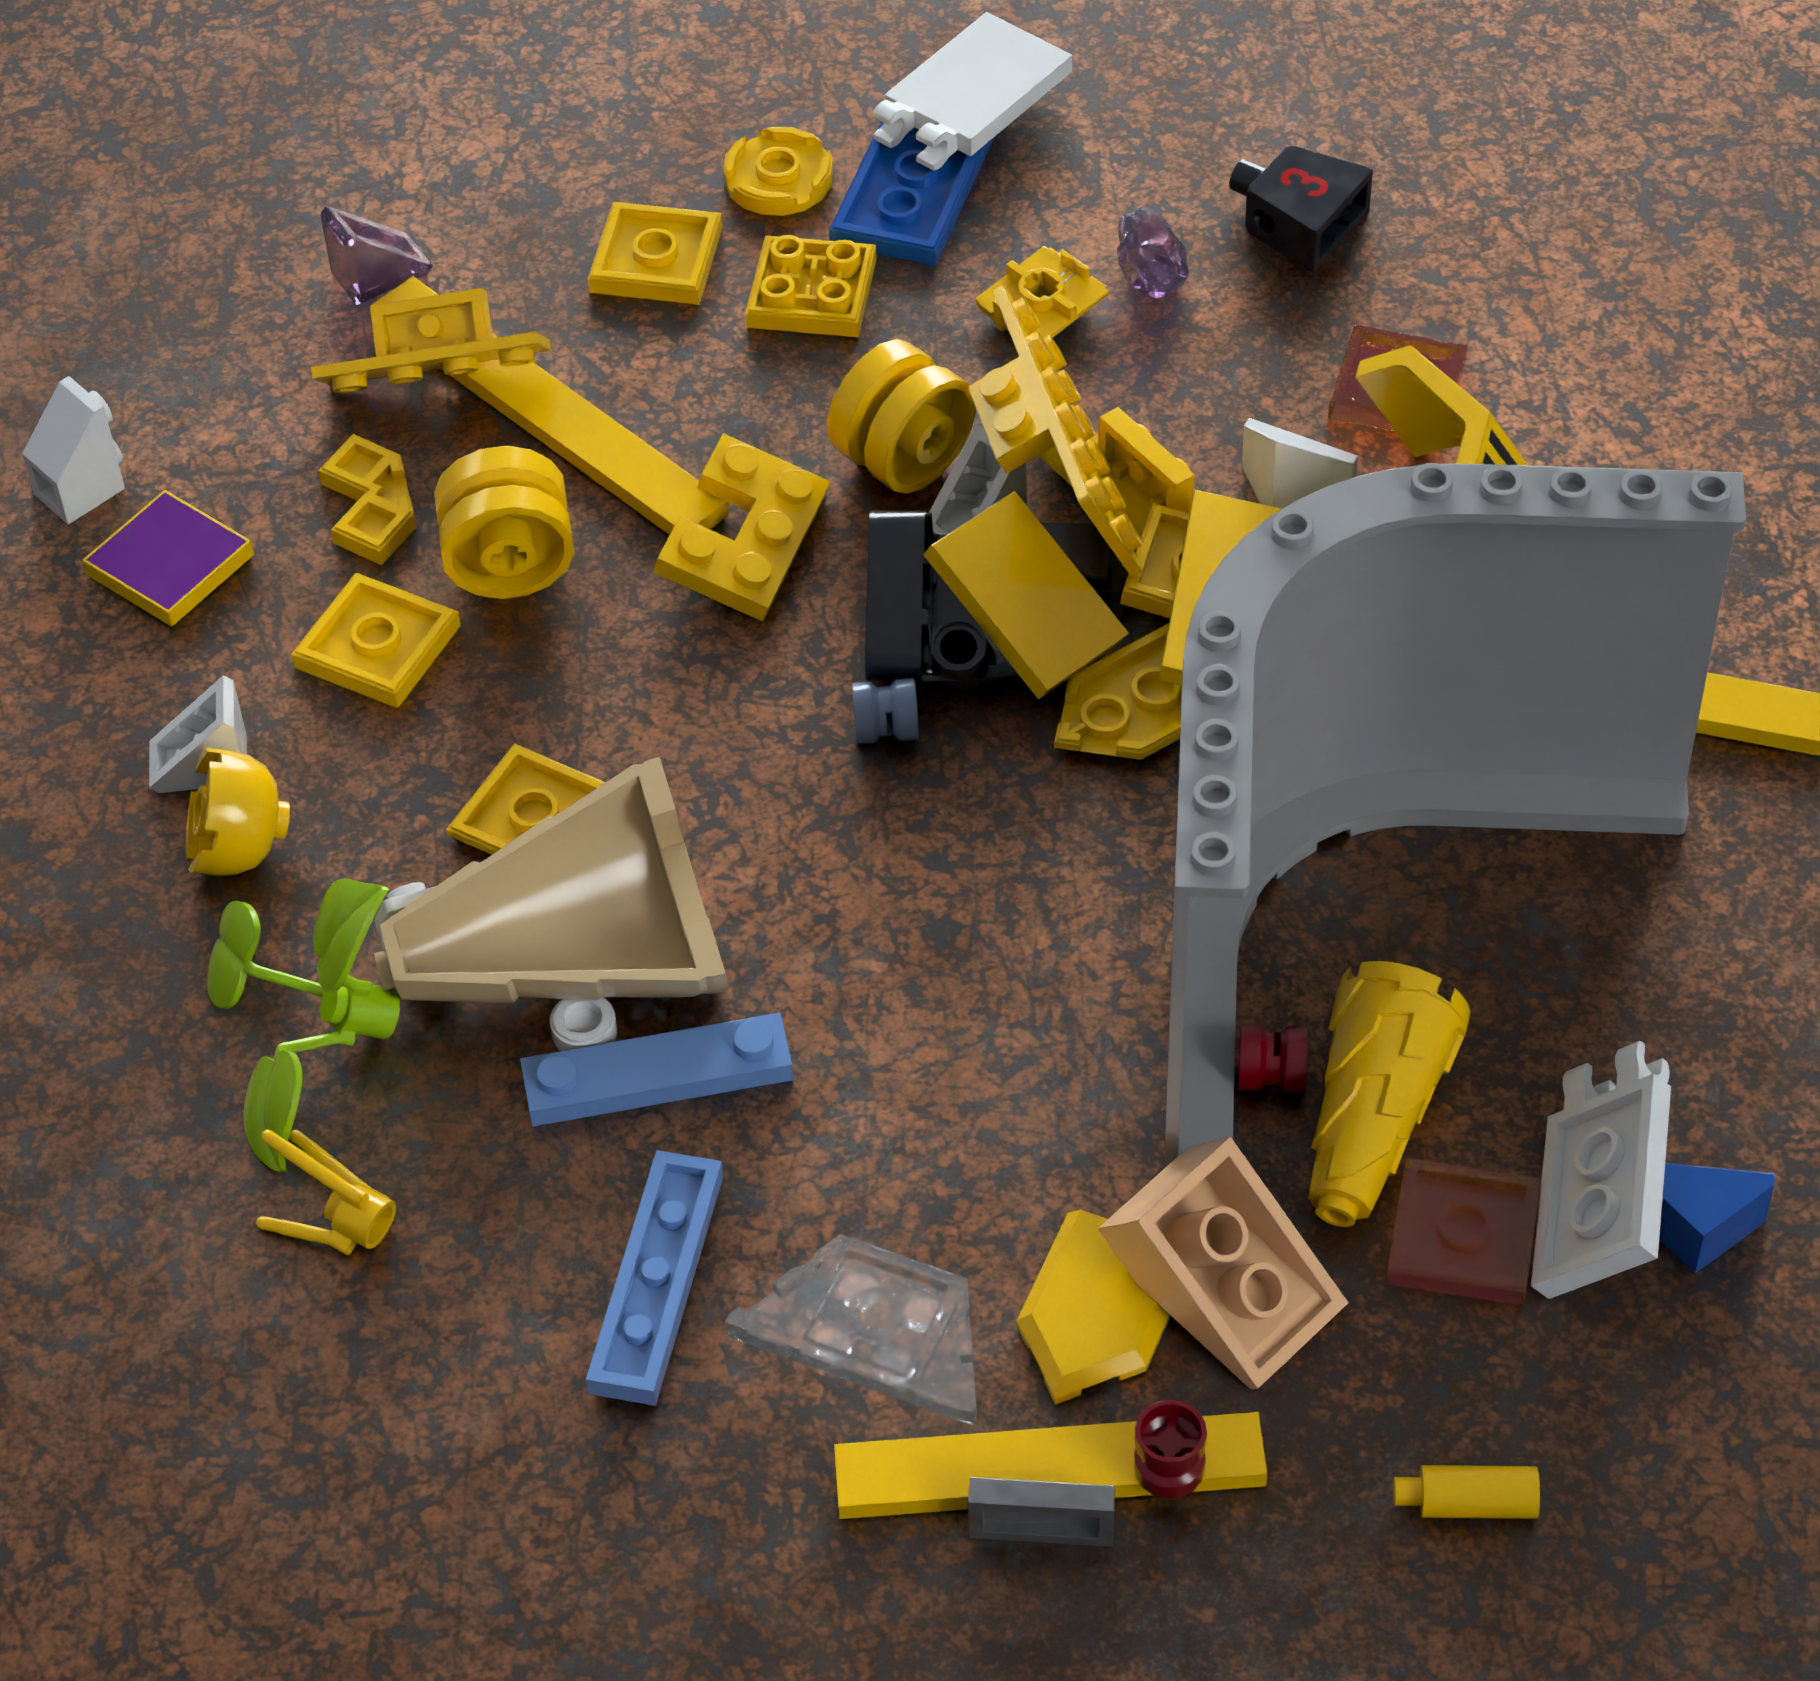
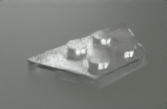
[725,1234,977,1426]

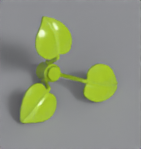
[207,878,400,1172]

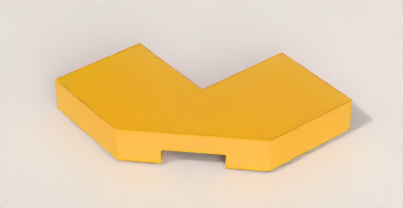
[318,434,416,566]

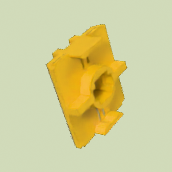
[975,246,1109,338]

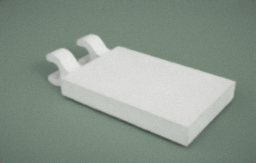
[873,12,1072,171]
[1531,1041,1671,1299]

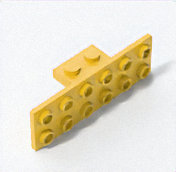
[968,284,1142,577]

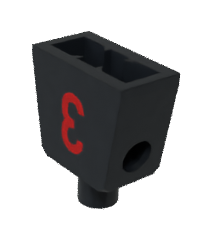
[1229,145,1373,273]

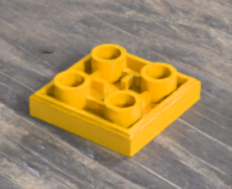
[745,235,877,338]

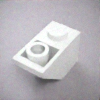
[22,376,125,525]

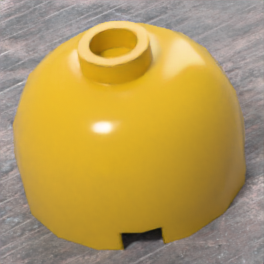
[186,748,290,876]

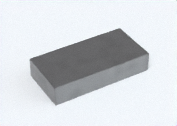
[968,1477,1115,1547]

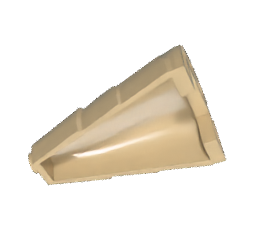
[374,757,729,1004]

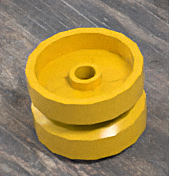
[827,339,976,494]
[434,446,575,599]

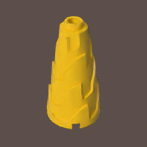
[1308,961,1471,1227]

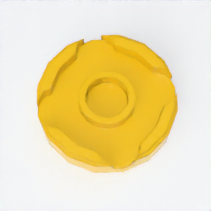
[723,127,834,216]

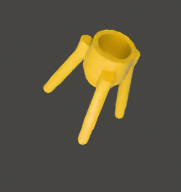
[256,1129,396,1256]

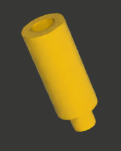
[1393,1465,1540,1519]

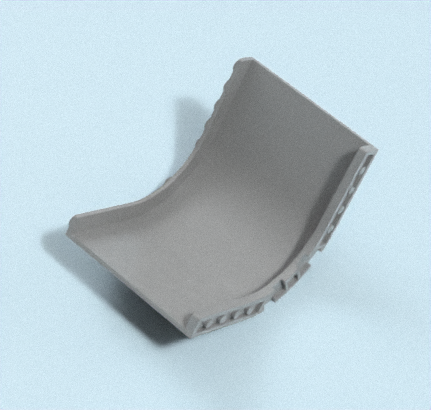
[1164,463,1746,1169]

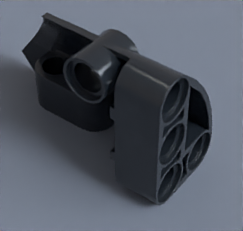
[865,510,1137,691]

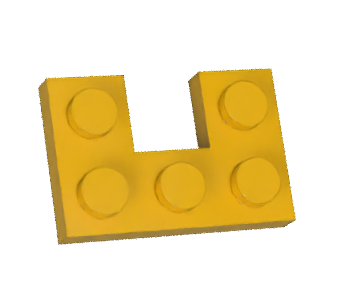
[653,433,831,622]

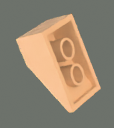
[1098,1137,1349,1390]

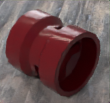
[1238,1024,1308,1093]
[1134,1399,1207,1499]

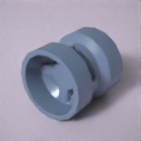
[852,678,919,745]

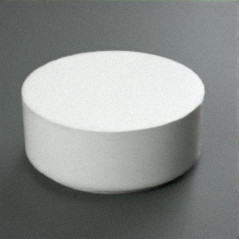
[550,997,617,1051]

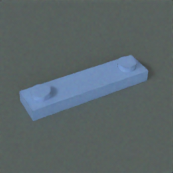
[520,1012,793,1127]
[586,1150,724,1406]

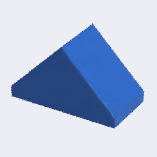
[1659,1163,1775,1273]

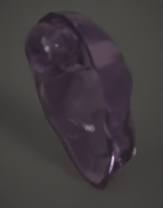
[1117,206,1189,298]

